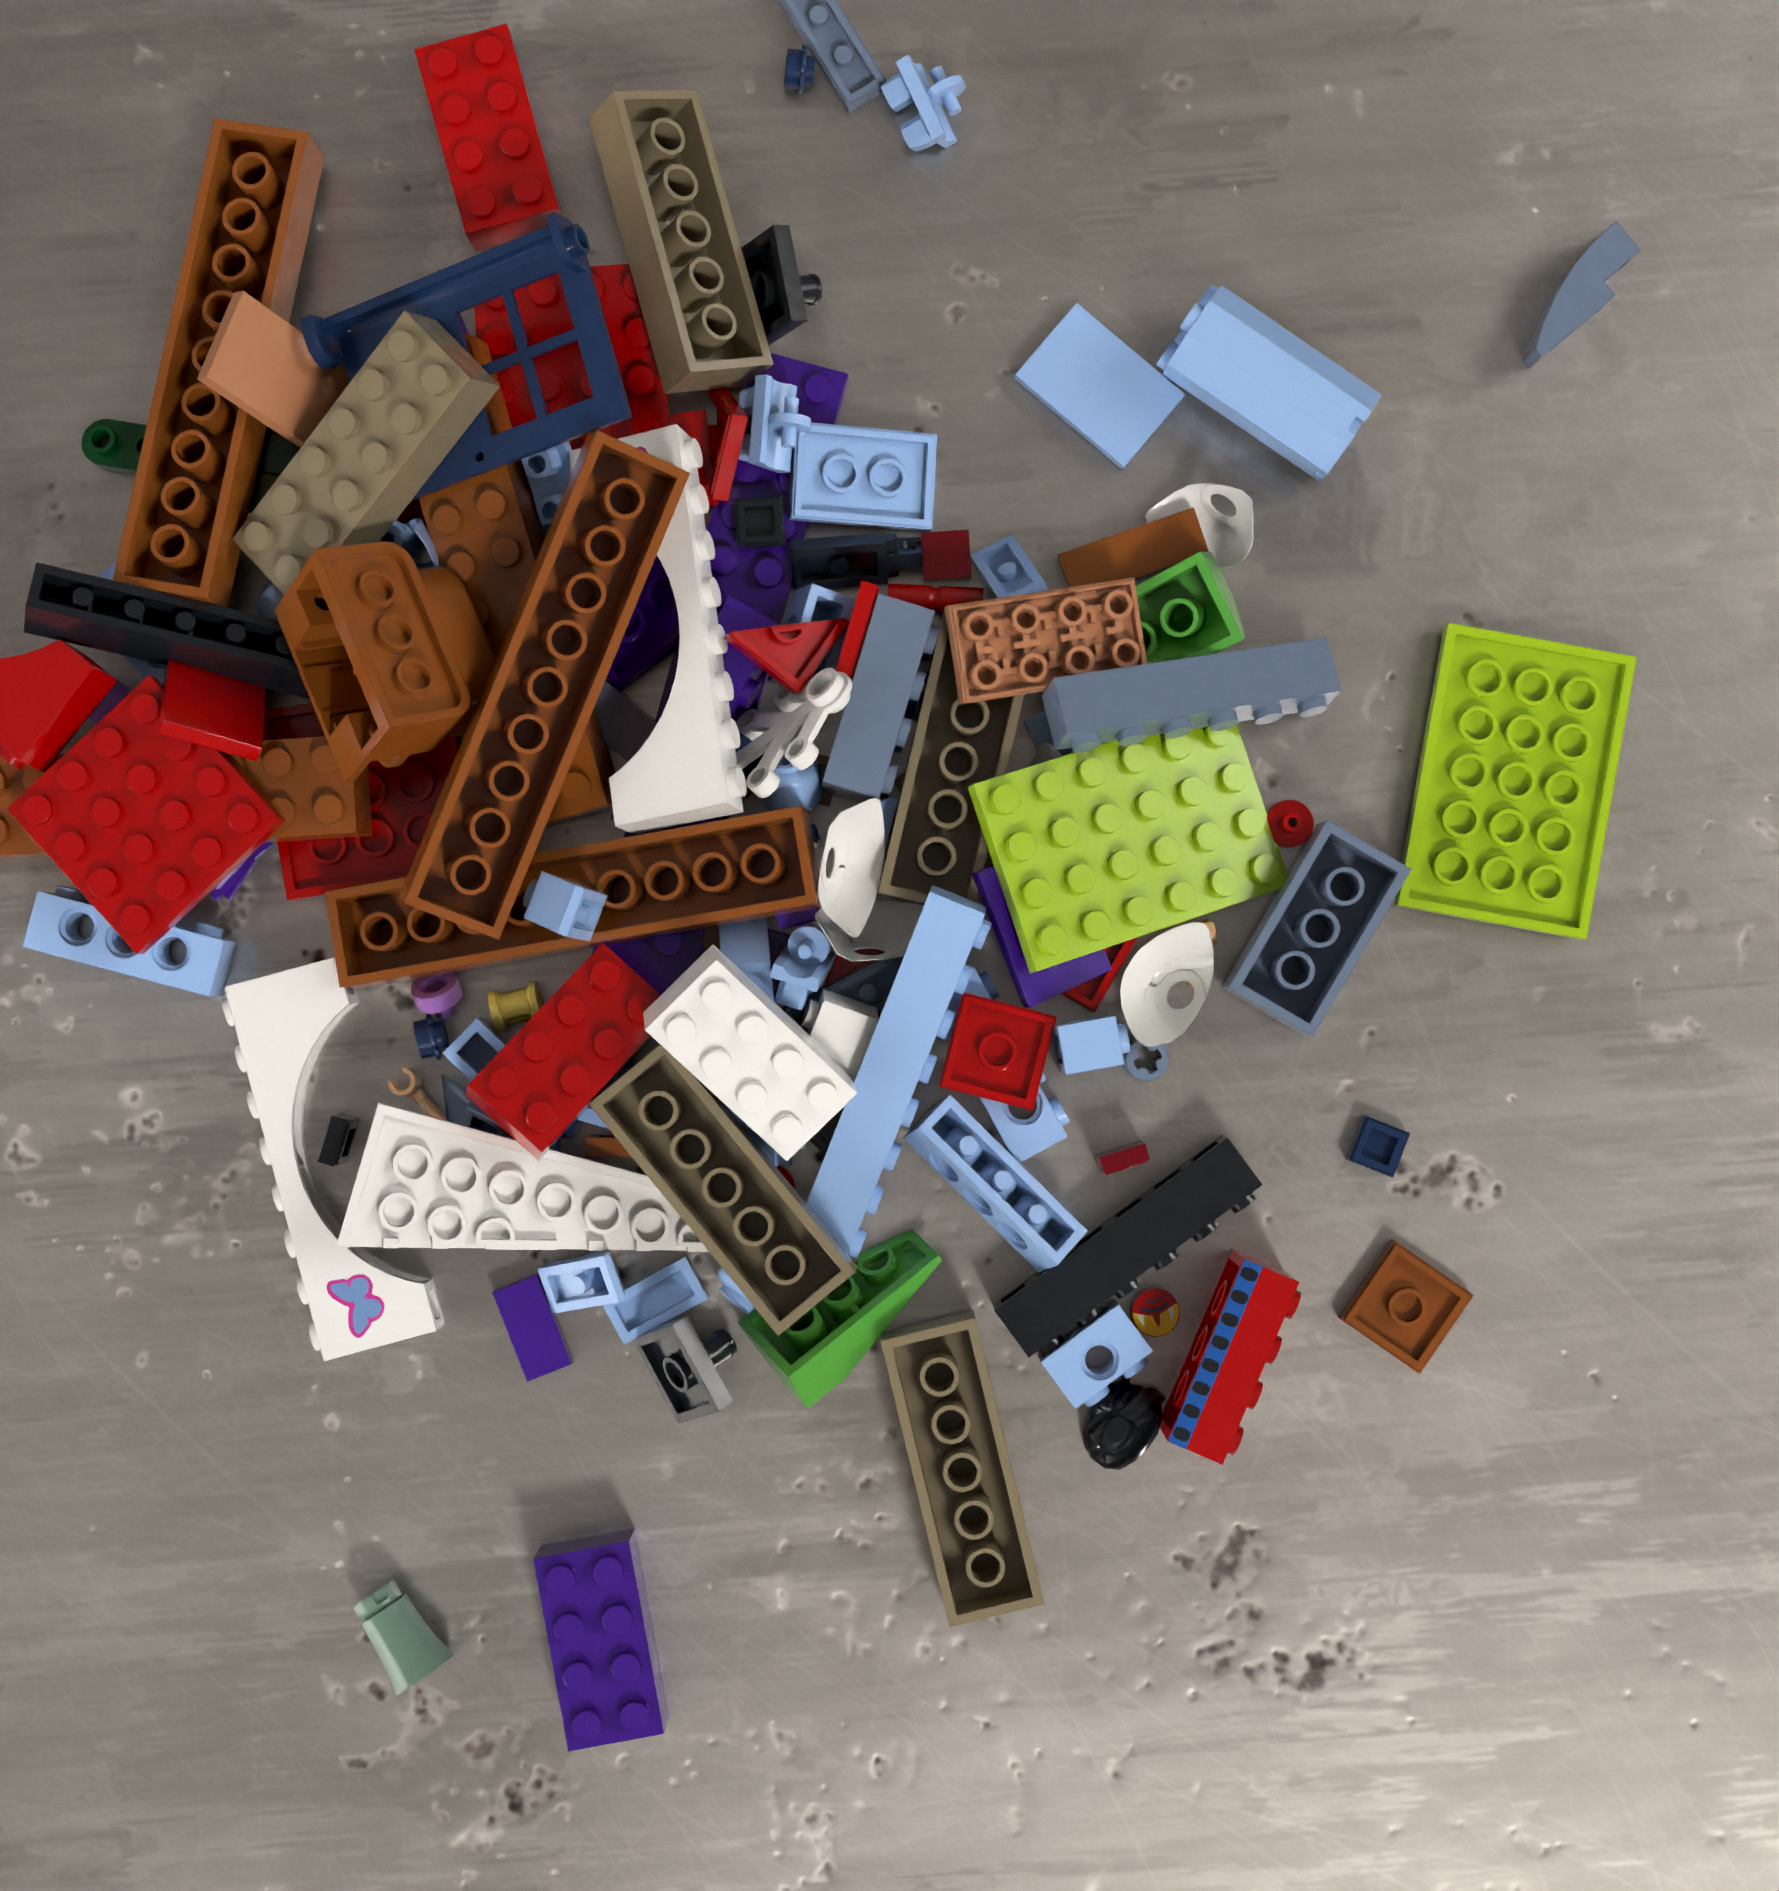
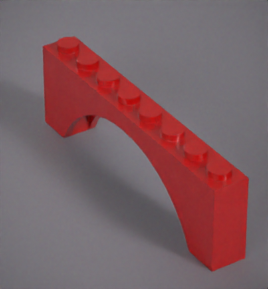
[0,639,118,772]

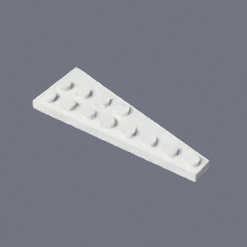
[337,1102,709,1252]

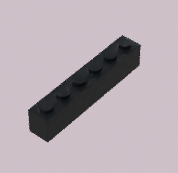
[24,562,310,698]
[992,1135,1262,1357]

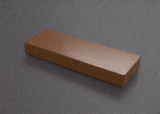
[1057,507,1209,587]

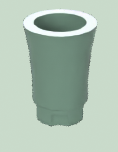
[353,1580,454,1695]

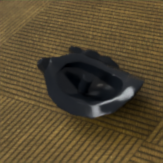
[1083,1375,1166,1470]

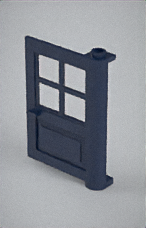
[299,213,632,501]

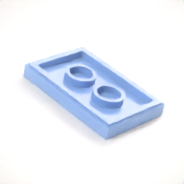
[1014,302,1186,470]
[789,422,937,532]

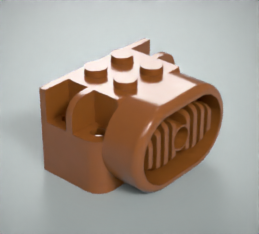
[274,541,495,784]

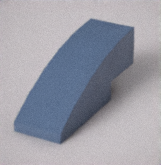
[1523,221,1640,368]

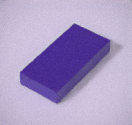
[492,1273,574,1382]

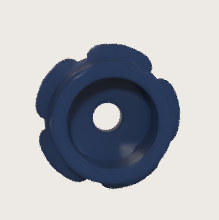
[784,45,816,94]
[413,1014,450,1060]

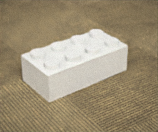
[643,944,857,1161]

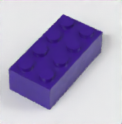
[533,1528,669,1752]

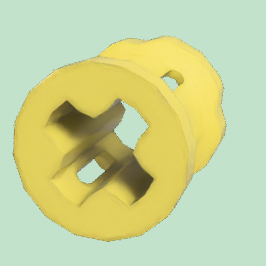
[488,981,544,1032]

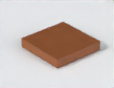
[1338,1239,1474,1374]

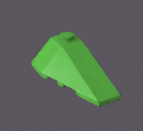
[1136,551,1245,664]
[737,1229,942,1409]

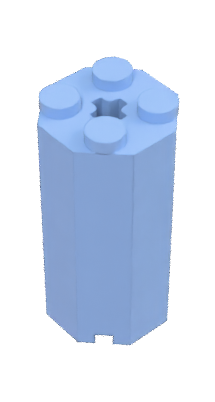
[1156,284,1382,482]

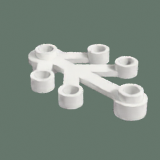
[736,668,852,798]

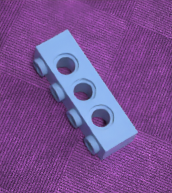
[22,885,237,997]
[946,967,1070,1163]
[903,1095,1088,1272]

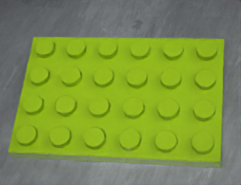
[1394,622,1637,940]
[968,725,1288,973]

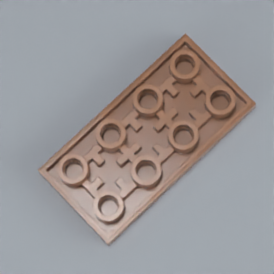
[197,291,350,448]
[944,578,1147,704]

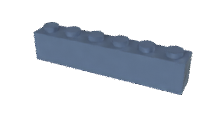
[1042,637,1342,753]

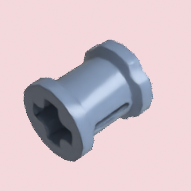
[1122,1038,1169,1081]

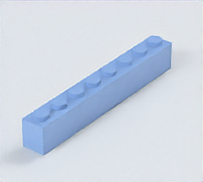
[806,885,992,1258]

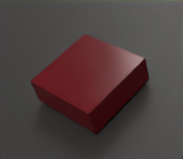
[921,529,972,583]
[1095,1140,1150,1175]

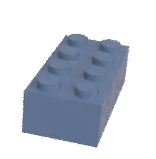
[821,594,940,803]
[1221,820,1412,1037]

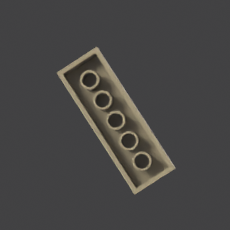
[589,89,774,394]
[232,310,500,607]
[877,608,1024,905]
[589,1045,858,1336]
[880,1310,1045,1627]

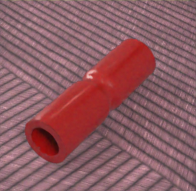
[888,583,984,615]

